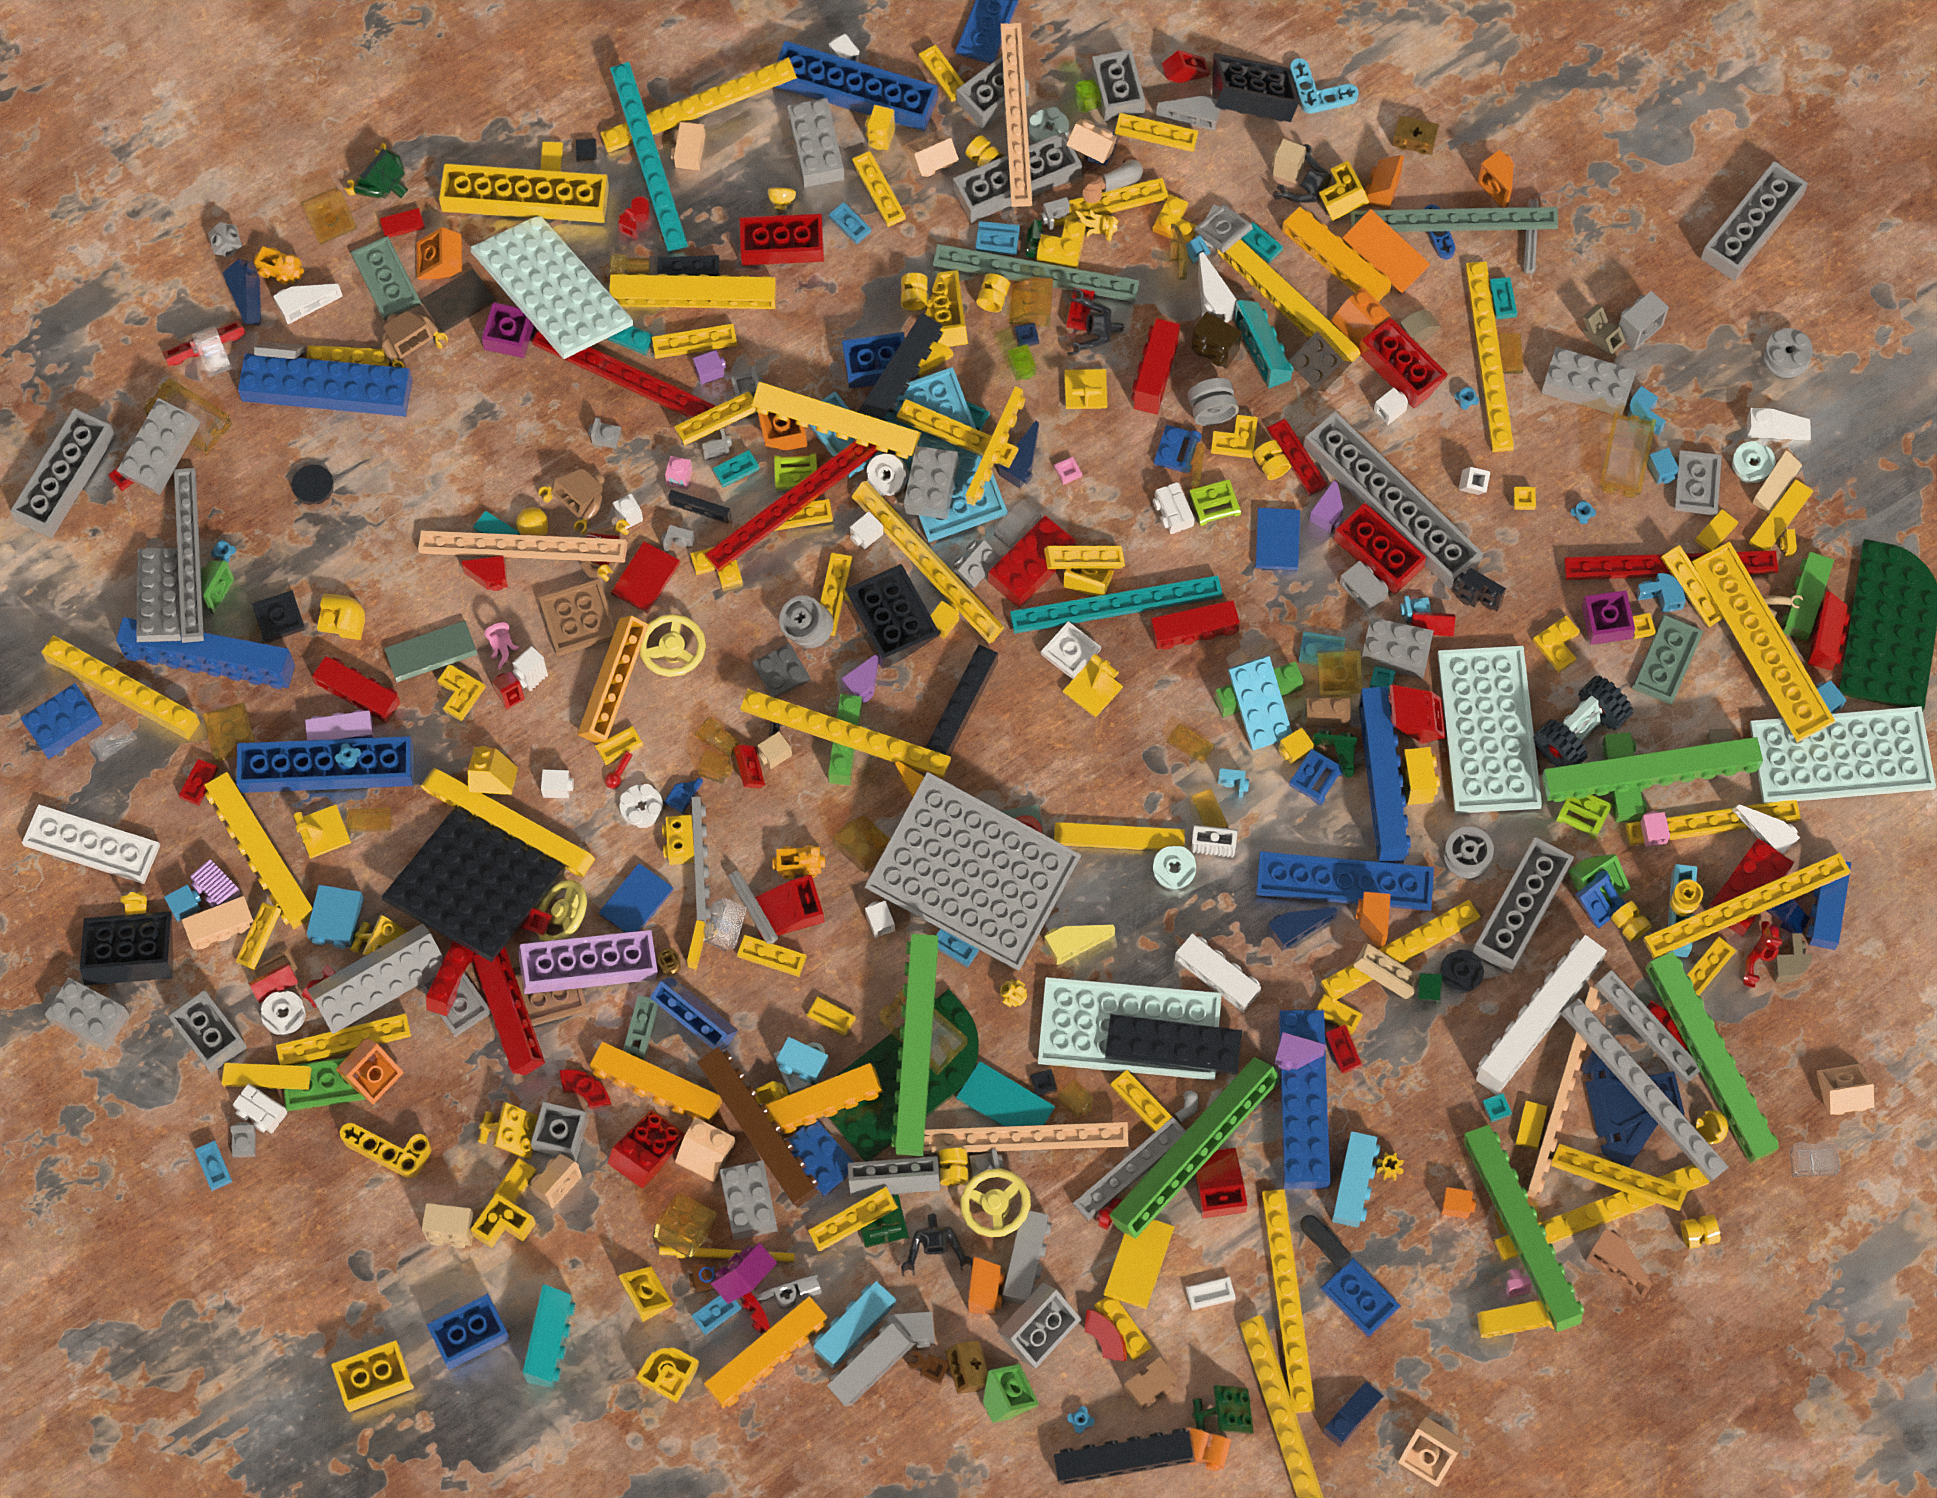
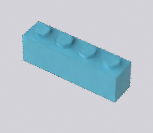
[1666,864,1697,958]
[1332,1131,1380,1228]
[813,1281,896,1369]

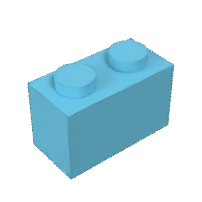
[776,1037,829,1084]

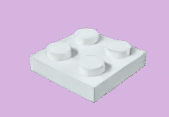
[1041,621,1101,679]

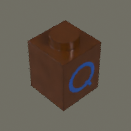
[688,1261,720,1293]

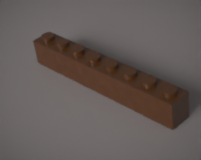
[697,1047,820,1208]

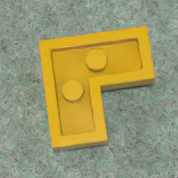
[1153,195,1197,244]
[1211,415,1258,458]
[690,547,743,588]
[1532,615,1580,673]
[437,664,486,721]

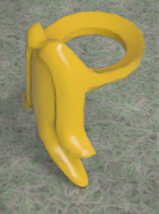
[1076,209,1119,241]
[120,892,147,915]

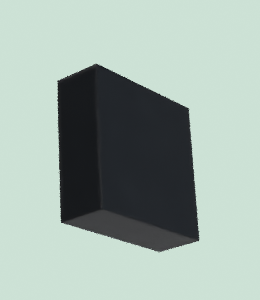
[576,139,597,161]
[1030,1069,1058,1096]

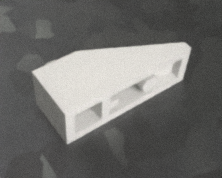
[273,284,343,324]
[1747,408,1811,440]
[1732,804,1800,854]

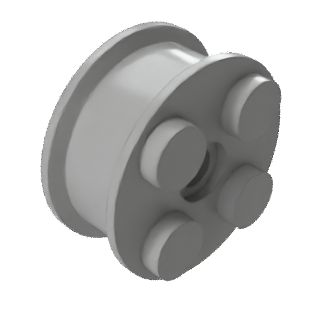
[1764,328,1813,378]
[1444,826,1494,878]

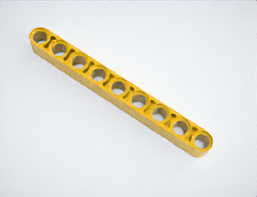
[1217,239,1361,362]
[421,768,595,878]

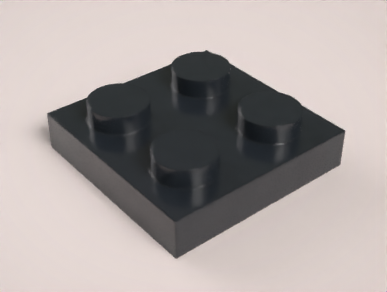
[252,590,306,643]

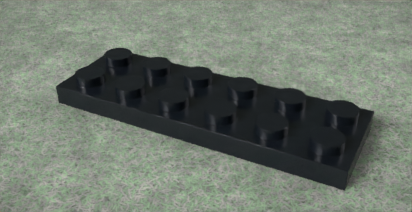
[1105,1014,1242,1075]

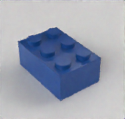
[842,332,911,389]
[20,683,103,760]
[427,1294,510,1370]

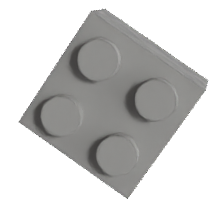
[1618,291,1669,351]
[531,1102,589,1161]

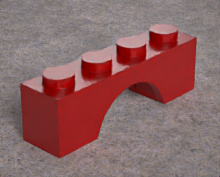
[426,941,476,1017]

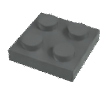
[752,643,810,698]

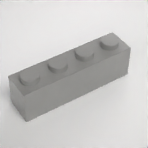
[848,1156,940,1197]
[1003,1211,1052,1305]
[827,1323,916,1406]

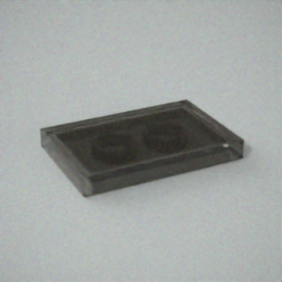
[420,268,495,333]

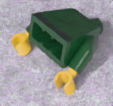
[344,143,409,199]

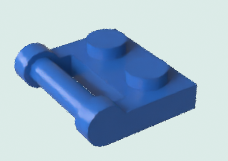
[1154,425,1202,473]
[1289,749,1342,805]
[1575,871,1626,929]

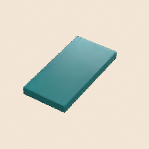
[956,1061,1055,1127]

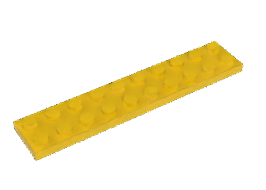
[1692,542,1835,743]

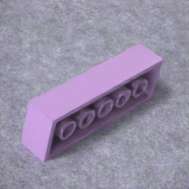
[518,930,657,994]

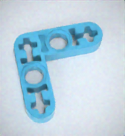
[1290,58,1359,113]

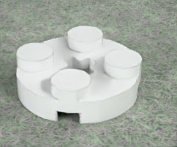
[867,454,909,496]
[619,784,663,828]
[261,991,306,1036]

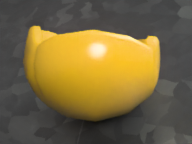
[516,507,548,536]
[1696,1110,1728,1144]

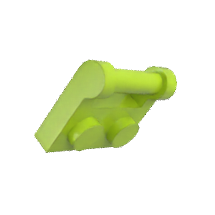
[774,453,817,491]
[1189,479,1241,526]
[1556,794,1612,840]

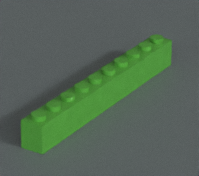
[1542,737,1763,802]
[892,934,939,1156]
[1645,952,1779,1164]
[1109,1057,1280,1239]
[1464,1125,1584,1333]

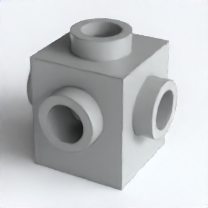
[208,222,242,257]

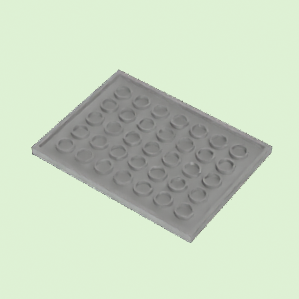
[865,772,1081,971]

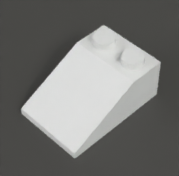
[1198,252,1236,323]

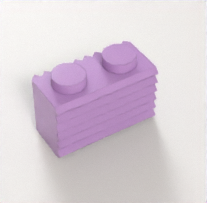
[190,859,241,908]

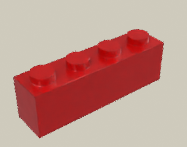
[1150,600,1240,650]
[312,656,400,724]

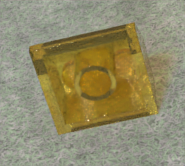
[300,186,357,244]
[1009,277,1053,327]
[833,815,891,874]

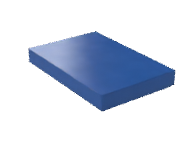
[1255,508,1300,570]
[598,863,674,933]
[1320,1258,1401,1338]

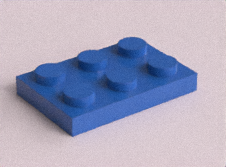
[788,1121,855,1196]

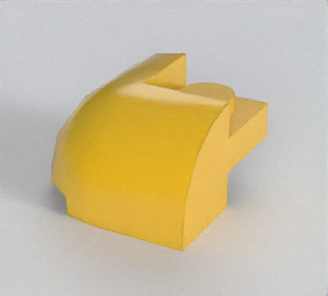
[317,593,365,640]
[636,1347,699,1403]

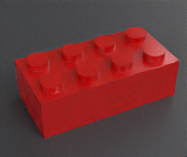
[740,214,824,266]
[1131,318,1180,415]
[1334,503,1427,595]
[988,515,1077,609]
[1707,838,1795,937]

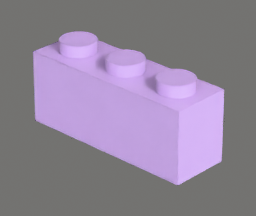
[305,709,375,741]

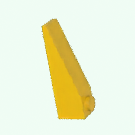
[924,270,968,347]

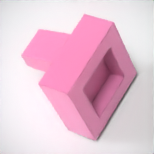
[1506,1268,1532,1298]

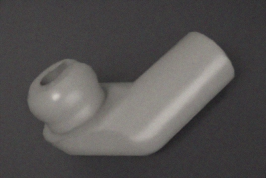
[1175,1090,1199,1123]

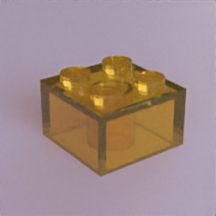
[1316,648,1363,696]
[202,702,256,761]
[652,1191,717,1259]

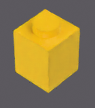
[930,601,959,639]
[1279,728,1314,765]

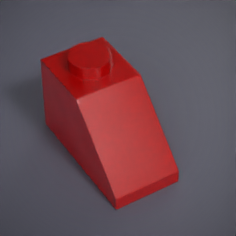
[1161,50,1210,84]
[461,556,508,591]
[491,671,525,710]

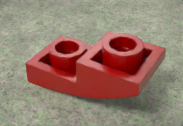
[741,1292,770,1334]

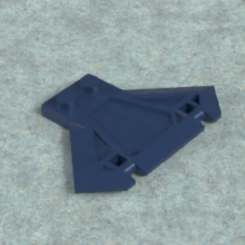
[1582,1051,1685,1168]

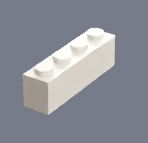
[1175,934,1261,1013]

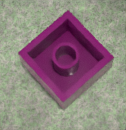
[482,303,534,358]
[1581,590,1635,645]
[711,1242,777,1304]

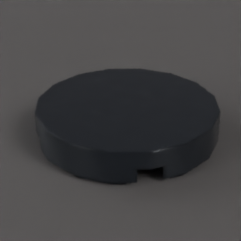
[291,464,334,505]
[1440,949,1484,993]

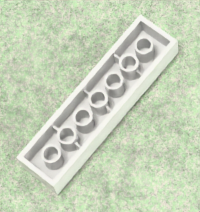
[1476,935,1607,1095]

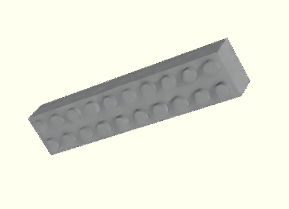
[1304,411,1483,590]

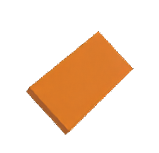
[1342,209,1430,295]

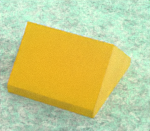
[1064,569,1114,597]
[618,1266,673,1322]

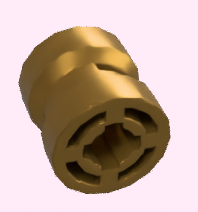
[658,948,681,976]

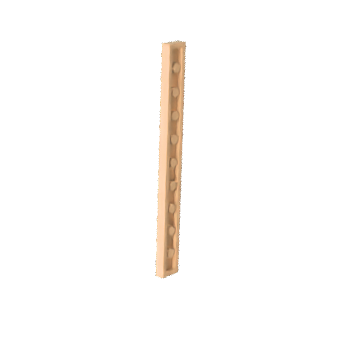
[1001,23,1032,207]
[418,531,628,562]
[1527,987,1600,1199]
[923,1122,1128,1154]

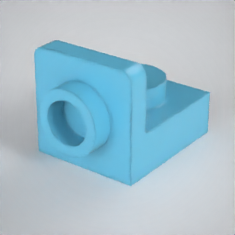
[1400,595,1431,623]
[1218,768,1249,798]

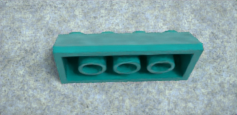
[1234,300,1294,389]
[523,1284,576,1388]

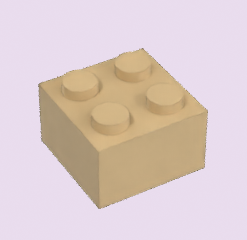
[422,1203,476,1248]

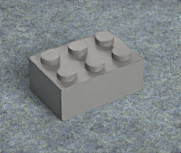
[1092,49,1145,121]
[956,57,1029,129]
[904,446,959,519]
[1360,617,1433,679]
[45,977,129,1052]
[168,990,247,1074]
[720,1161,778,1240]
[997,1283,1081,1369]

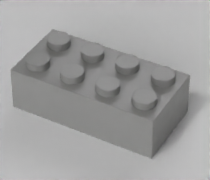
[787,98,844,188]
[1542,347,1636,417]
[117,398,201,495]

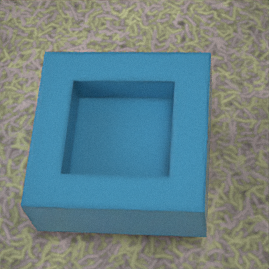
[1182,235,1211,264]

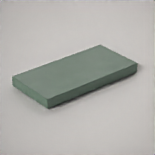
[350,236,422,321]
[1632,615,1703,705]
[384,620,478,682]

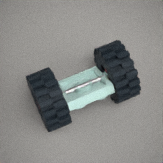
[1533,675,1633,768]

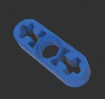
[1424,204,1456,260]

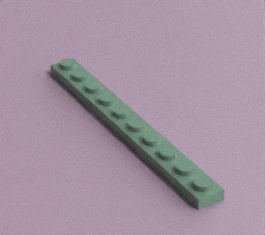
[1351,207,1558,232]
[933,244,1139,302]

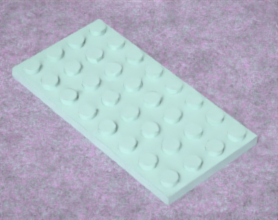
[471,216,633,359]
[1437,646,1542,813]
[1750,707,1936,803]
[1038,977,1221,1080]

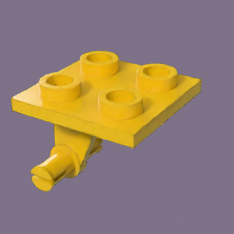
[1065,369,1107,409]
[1063,653,1123,718]
[293,804,351,859]
[350,915,408,956]
[477,1102,539,1160]

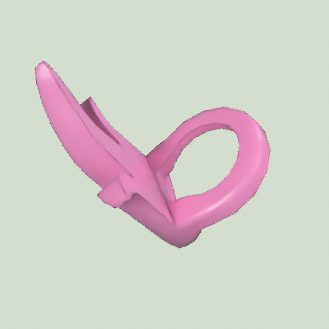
[484,622,519,670]

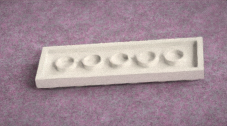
[22,805,160,884]

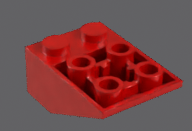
[1388,685,1445,744]
[755,874,825,940]
[607,1110,685,1189]
[1195,1147,1248,1219]

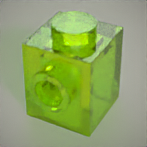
[1074,78,1101,113]
[1008,344,1036,381]

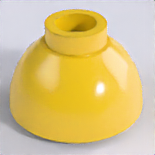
[768,187,796,210]

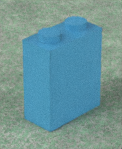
[307,885,364,949]

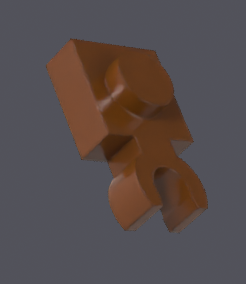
[907,1351,949,1385]

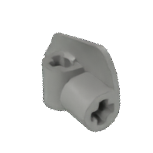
[755,1272,821,1309]

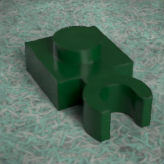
[1025,219,1044,259]

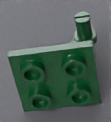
[1312,730,1357,778]
[861,1194,909,1248]
[1192,1385,1254,1434]

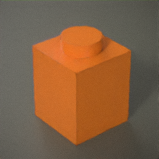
[1441,1187,1476,1219]

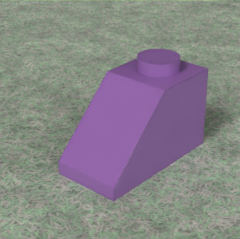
[1309,481,1344,534]
[841,654,879,703]
[1275,1033,1326,1070]

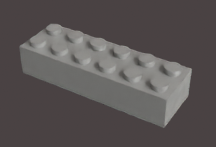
[953,132,1082,223]
[1701,161,1808,281]
[10,409,115,539]
[1473,837,1574,974]
[307,923,444,1034]

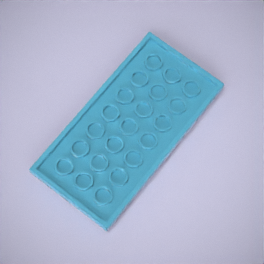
[885,367,1008,542]

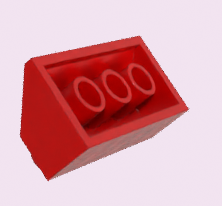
[1358,318,1448,409]

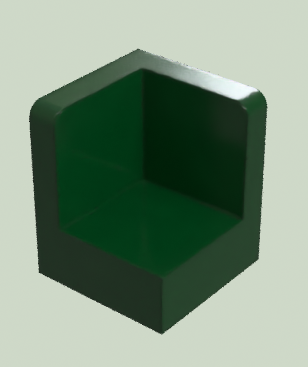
[1418,973,1442,1004]

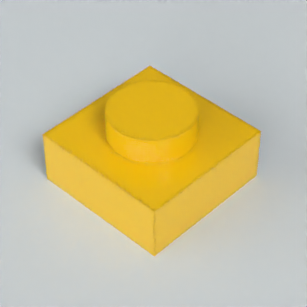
[1513,487,1536,510]
[1780,529,1797,557]
[1633,613,1656,639]

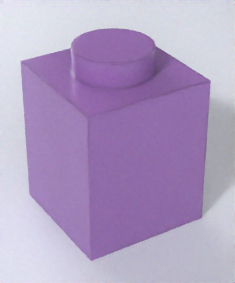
[693,350,726,385]

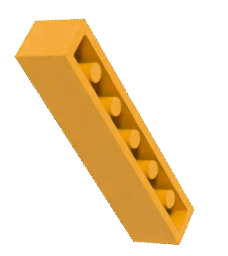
[1282,207,1391,302]
[577,616,649,743]
[590,1042,722,1125]
[765,1063,883,1134]
[704,1296,828,1409]

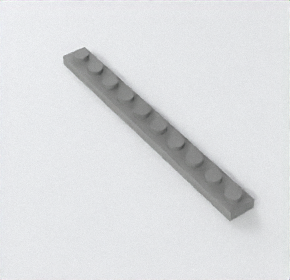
[174,468,204,643]
[1561,999,1729,1183]

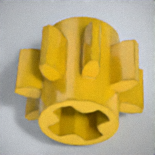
[1000,979,1027,1007]
[1377,1152,1404,1181]

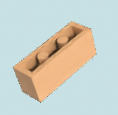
[182,896,254,949]

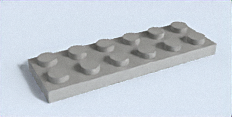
[137,548,181,642]

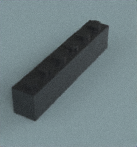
[858,312,944,422]
[925,644,998,756]
[1054,1428,1196,1485]

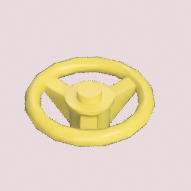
[639,614,706,677]
[537,880,587,942]
[960,1168,1031,1237]

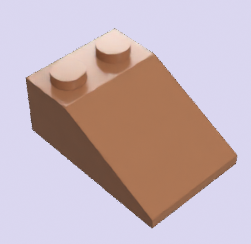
[1586,1229,1652,1299]

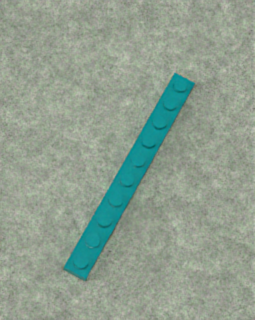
[610,61,688,253]
[1010,575,1223,634]

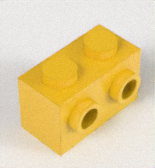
[865,105,895,151]
[662,815,695,865]

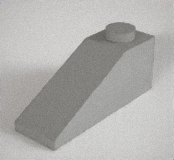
[1156,96,1221,131]

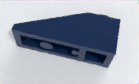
[222,259,261,326]
[999,420,1039,489]
[1267,907,1338,951]
[1323,1382,1384,1448]

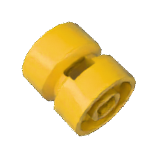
[965,135,1004,167]
[901,273,928,311]
[976,274,1010,312]
[1253,440,1291,480]
[1670,880,1703,916]
[1610,901,1652,943]
[938,1148,969,1186]
[1681,1214,1720,1249]

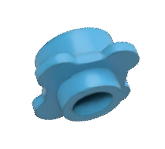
[1455,387,1479,410]
[1570,501,1596,524]
[211,540,236,563]
[335,743,361,768]
[1067,1406,1095,1434]

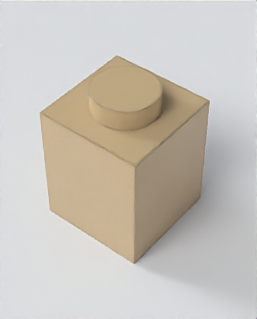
[757,732,792,769]

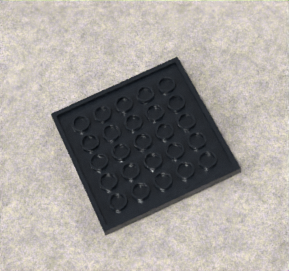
[382,805,566,962]

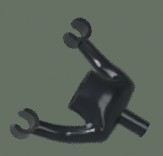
[1273,144,1332,203]
[1067,289,1124,356]
[901,1214,973,1277]

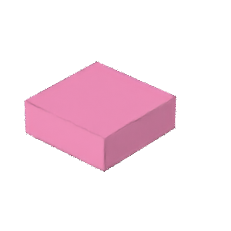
[1054,457,1082,485]

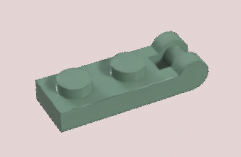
[623,995,659,1060]

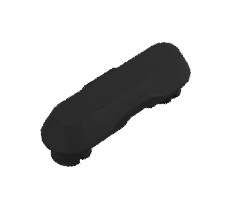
[1300,1215,1351,1267]

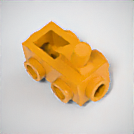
[254,246,304,285]
[772,845,825,879]

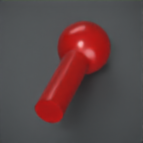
[604,751,633,789]

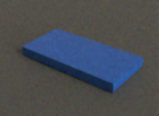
[956,0,1019,64]

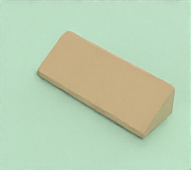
[1752,450,1802,514]
[1353,943,1420,999]

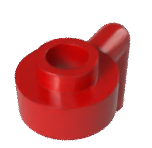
[1096,1198,1123,1230]

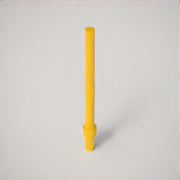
[659,1244,795,1262]

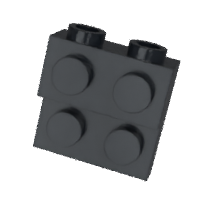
[1454,567,1506,612]

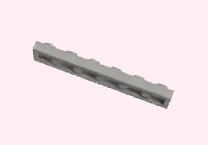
[692,797,711,927]
[1594,970,1700,1085]
[1073,1117,1186,1221]

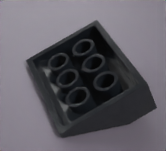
[1212,53,1299,122]
[844,564,940,669]
[79,911,174,986]

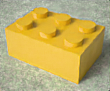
[331,1340,414,1412]

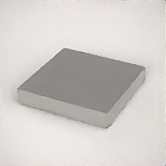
[1194,204,1253,253]
[254,342,305,359]

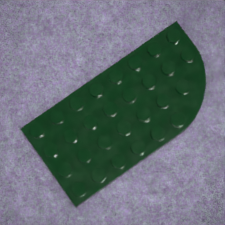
[1839,539,1937,712]
[827,989,979,1162]

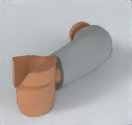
[1082,155,1143,203]

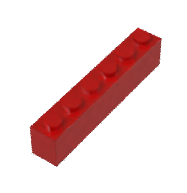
[473,947,545,1075]

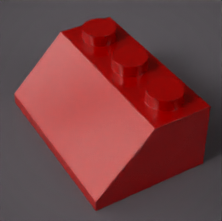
[1807,591,1850,671]

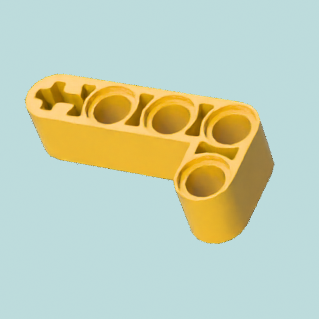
[340,1123,431,1178]
[1477,1300,1554,1338]

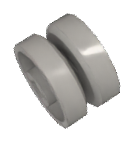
[1187,378,1239,426]
[779,596,834,648]

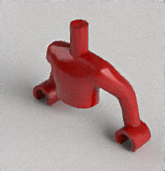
[1743,921,1782,988]

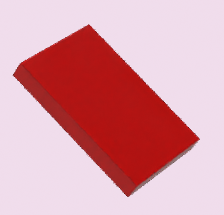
[611,541,680,614]

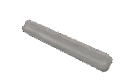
[1524,199,1539,274]
[729,871,778,944]

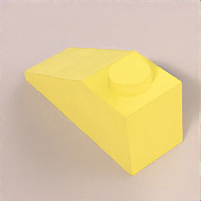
[1044,925,1115,965]

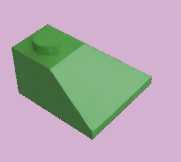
[201,560,234,614]
[1568,854,1631,904]
[983,1364,1039,1423]

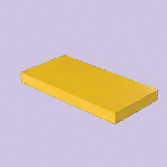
[1104,1219,1175,1309]

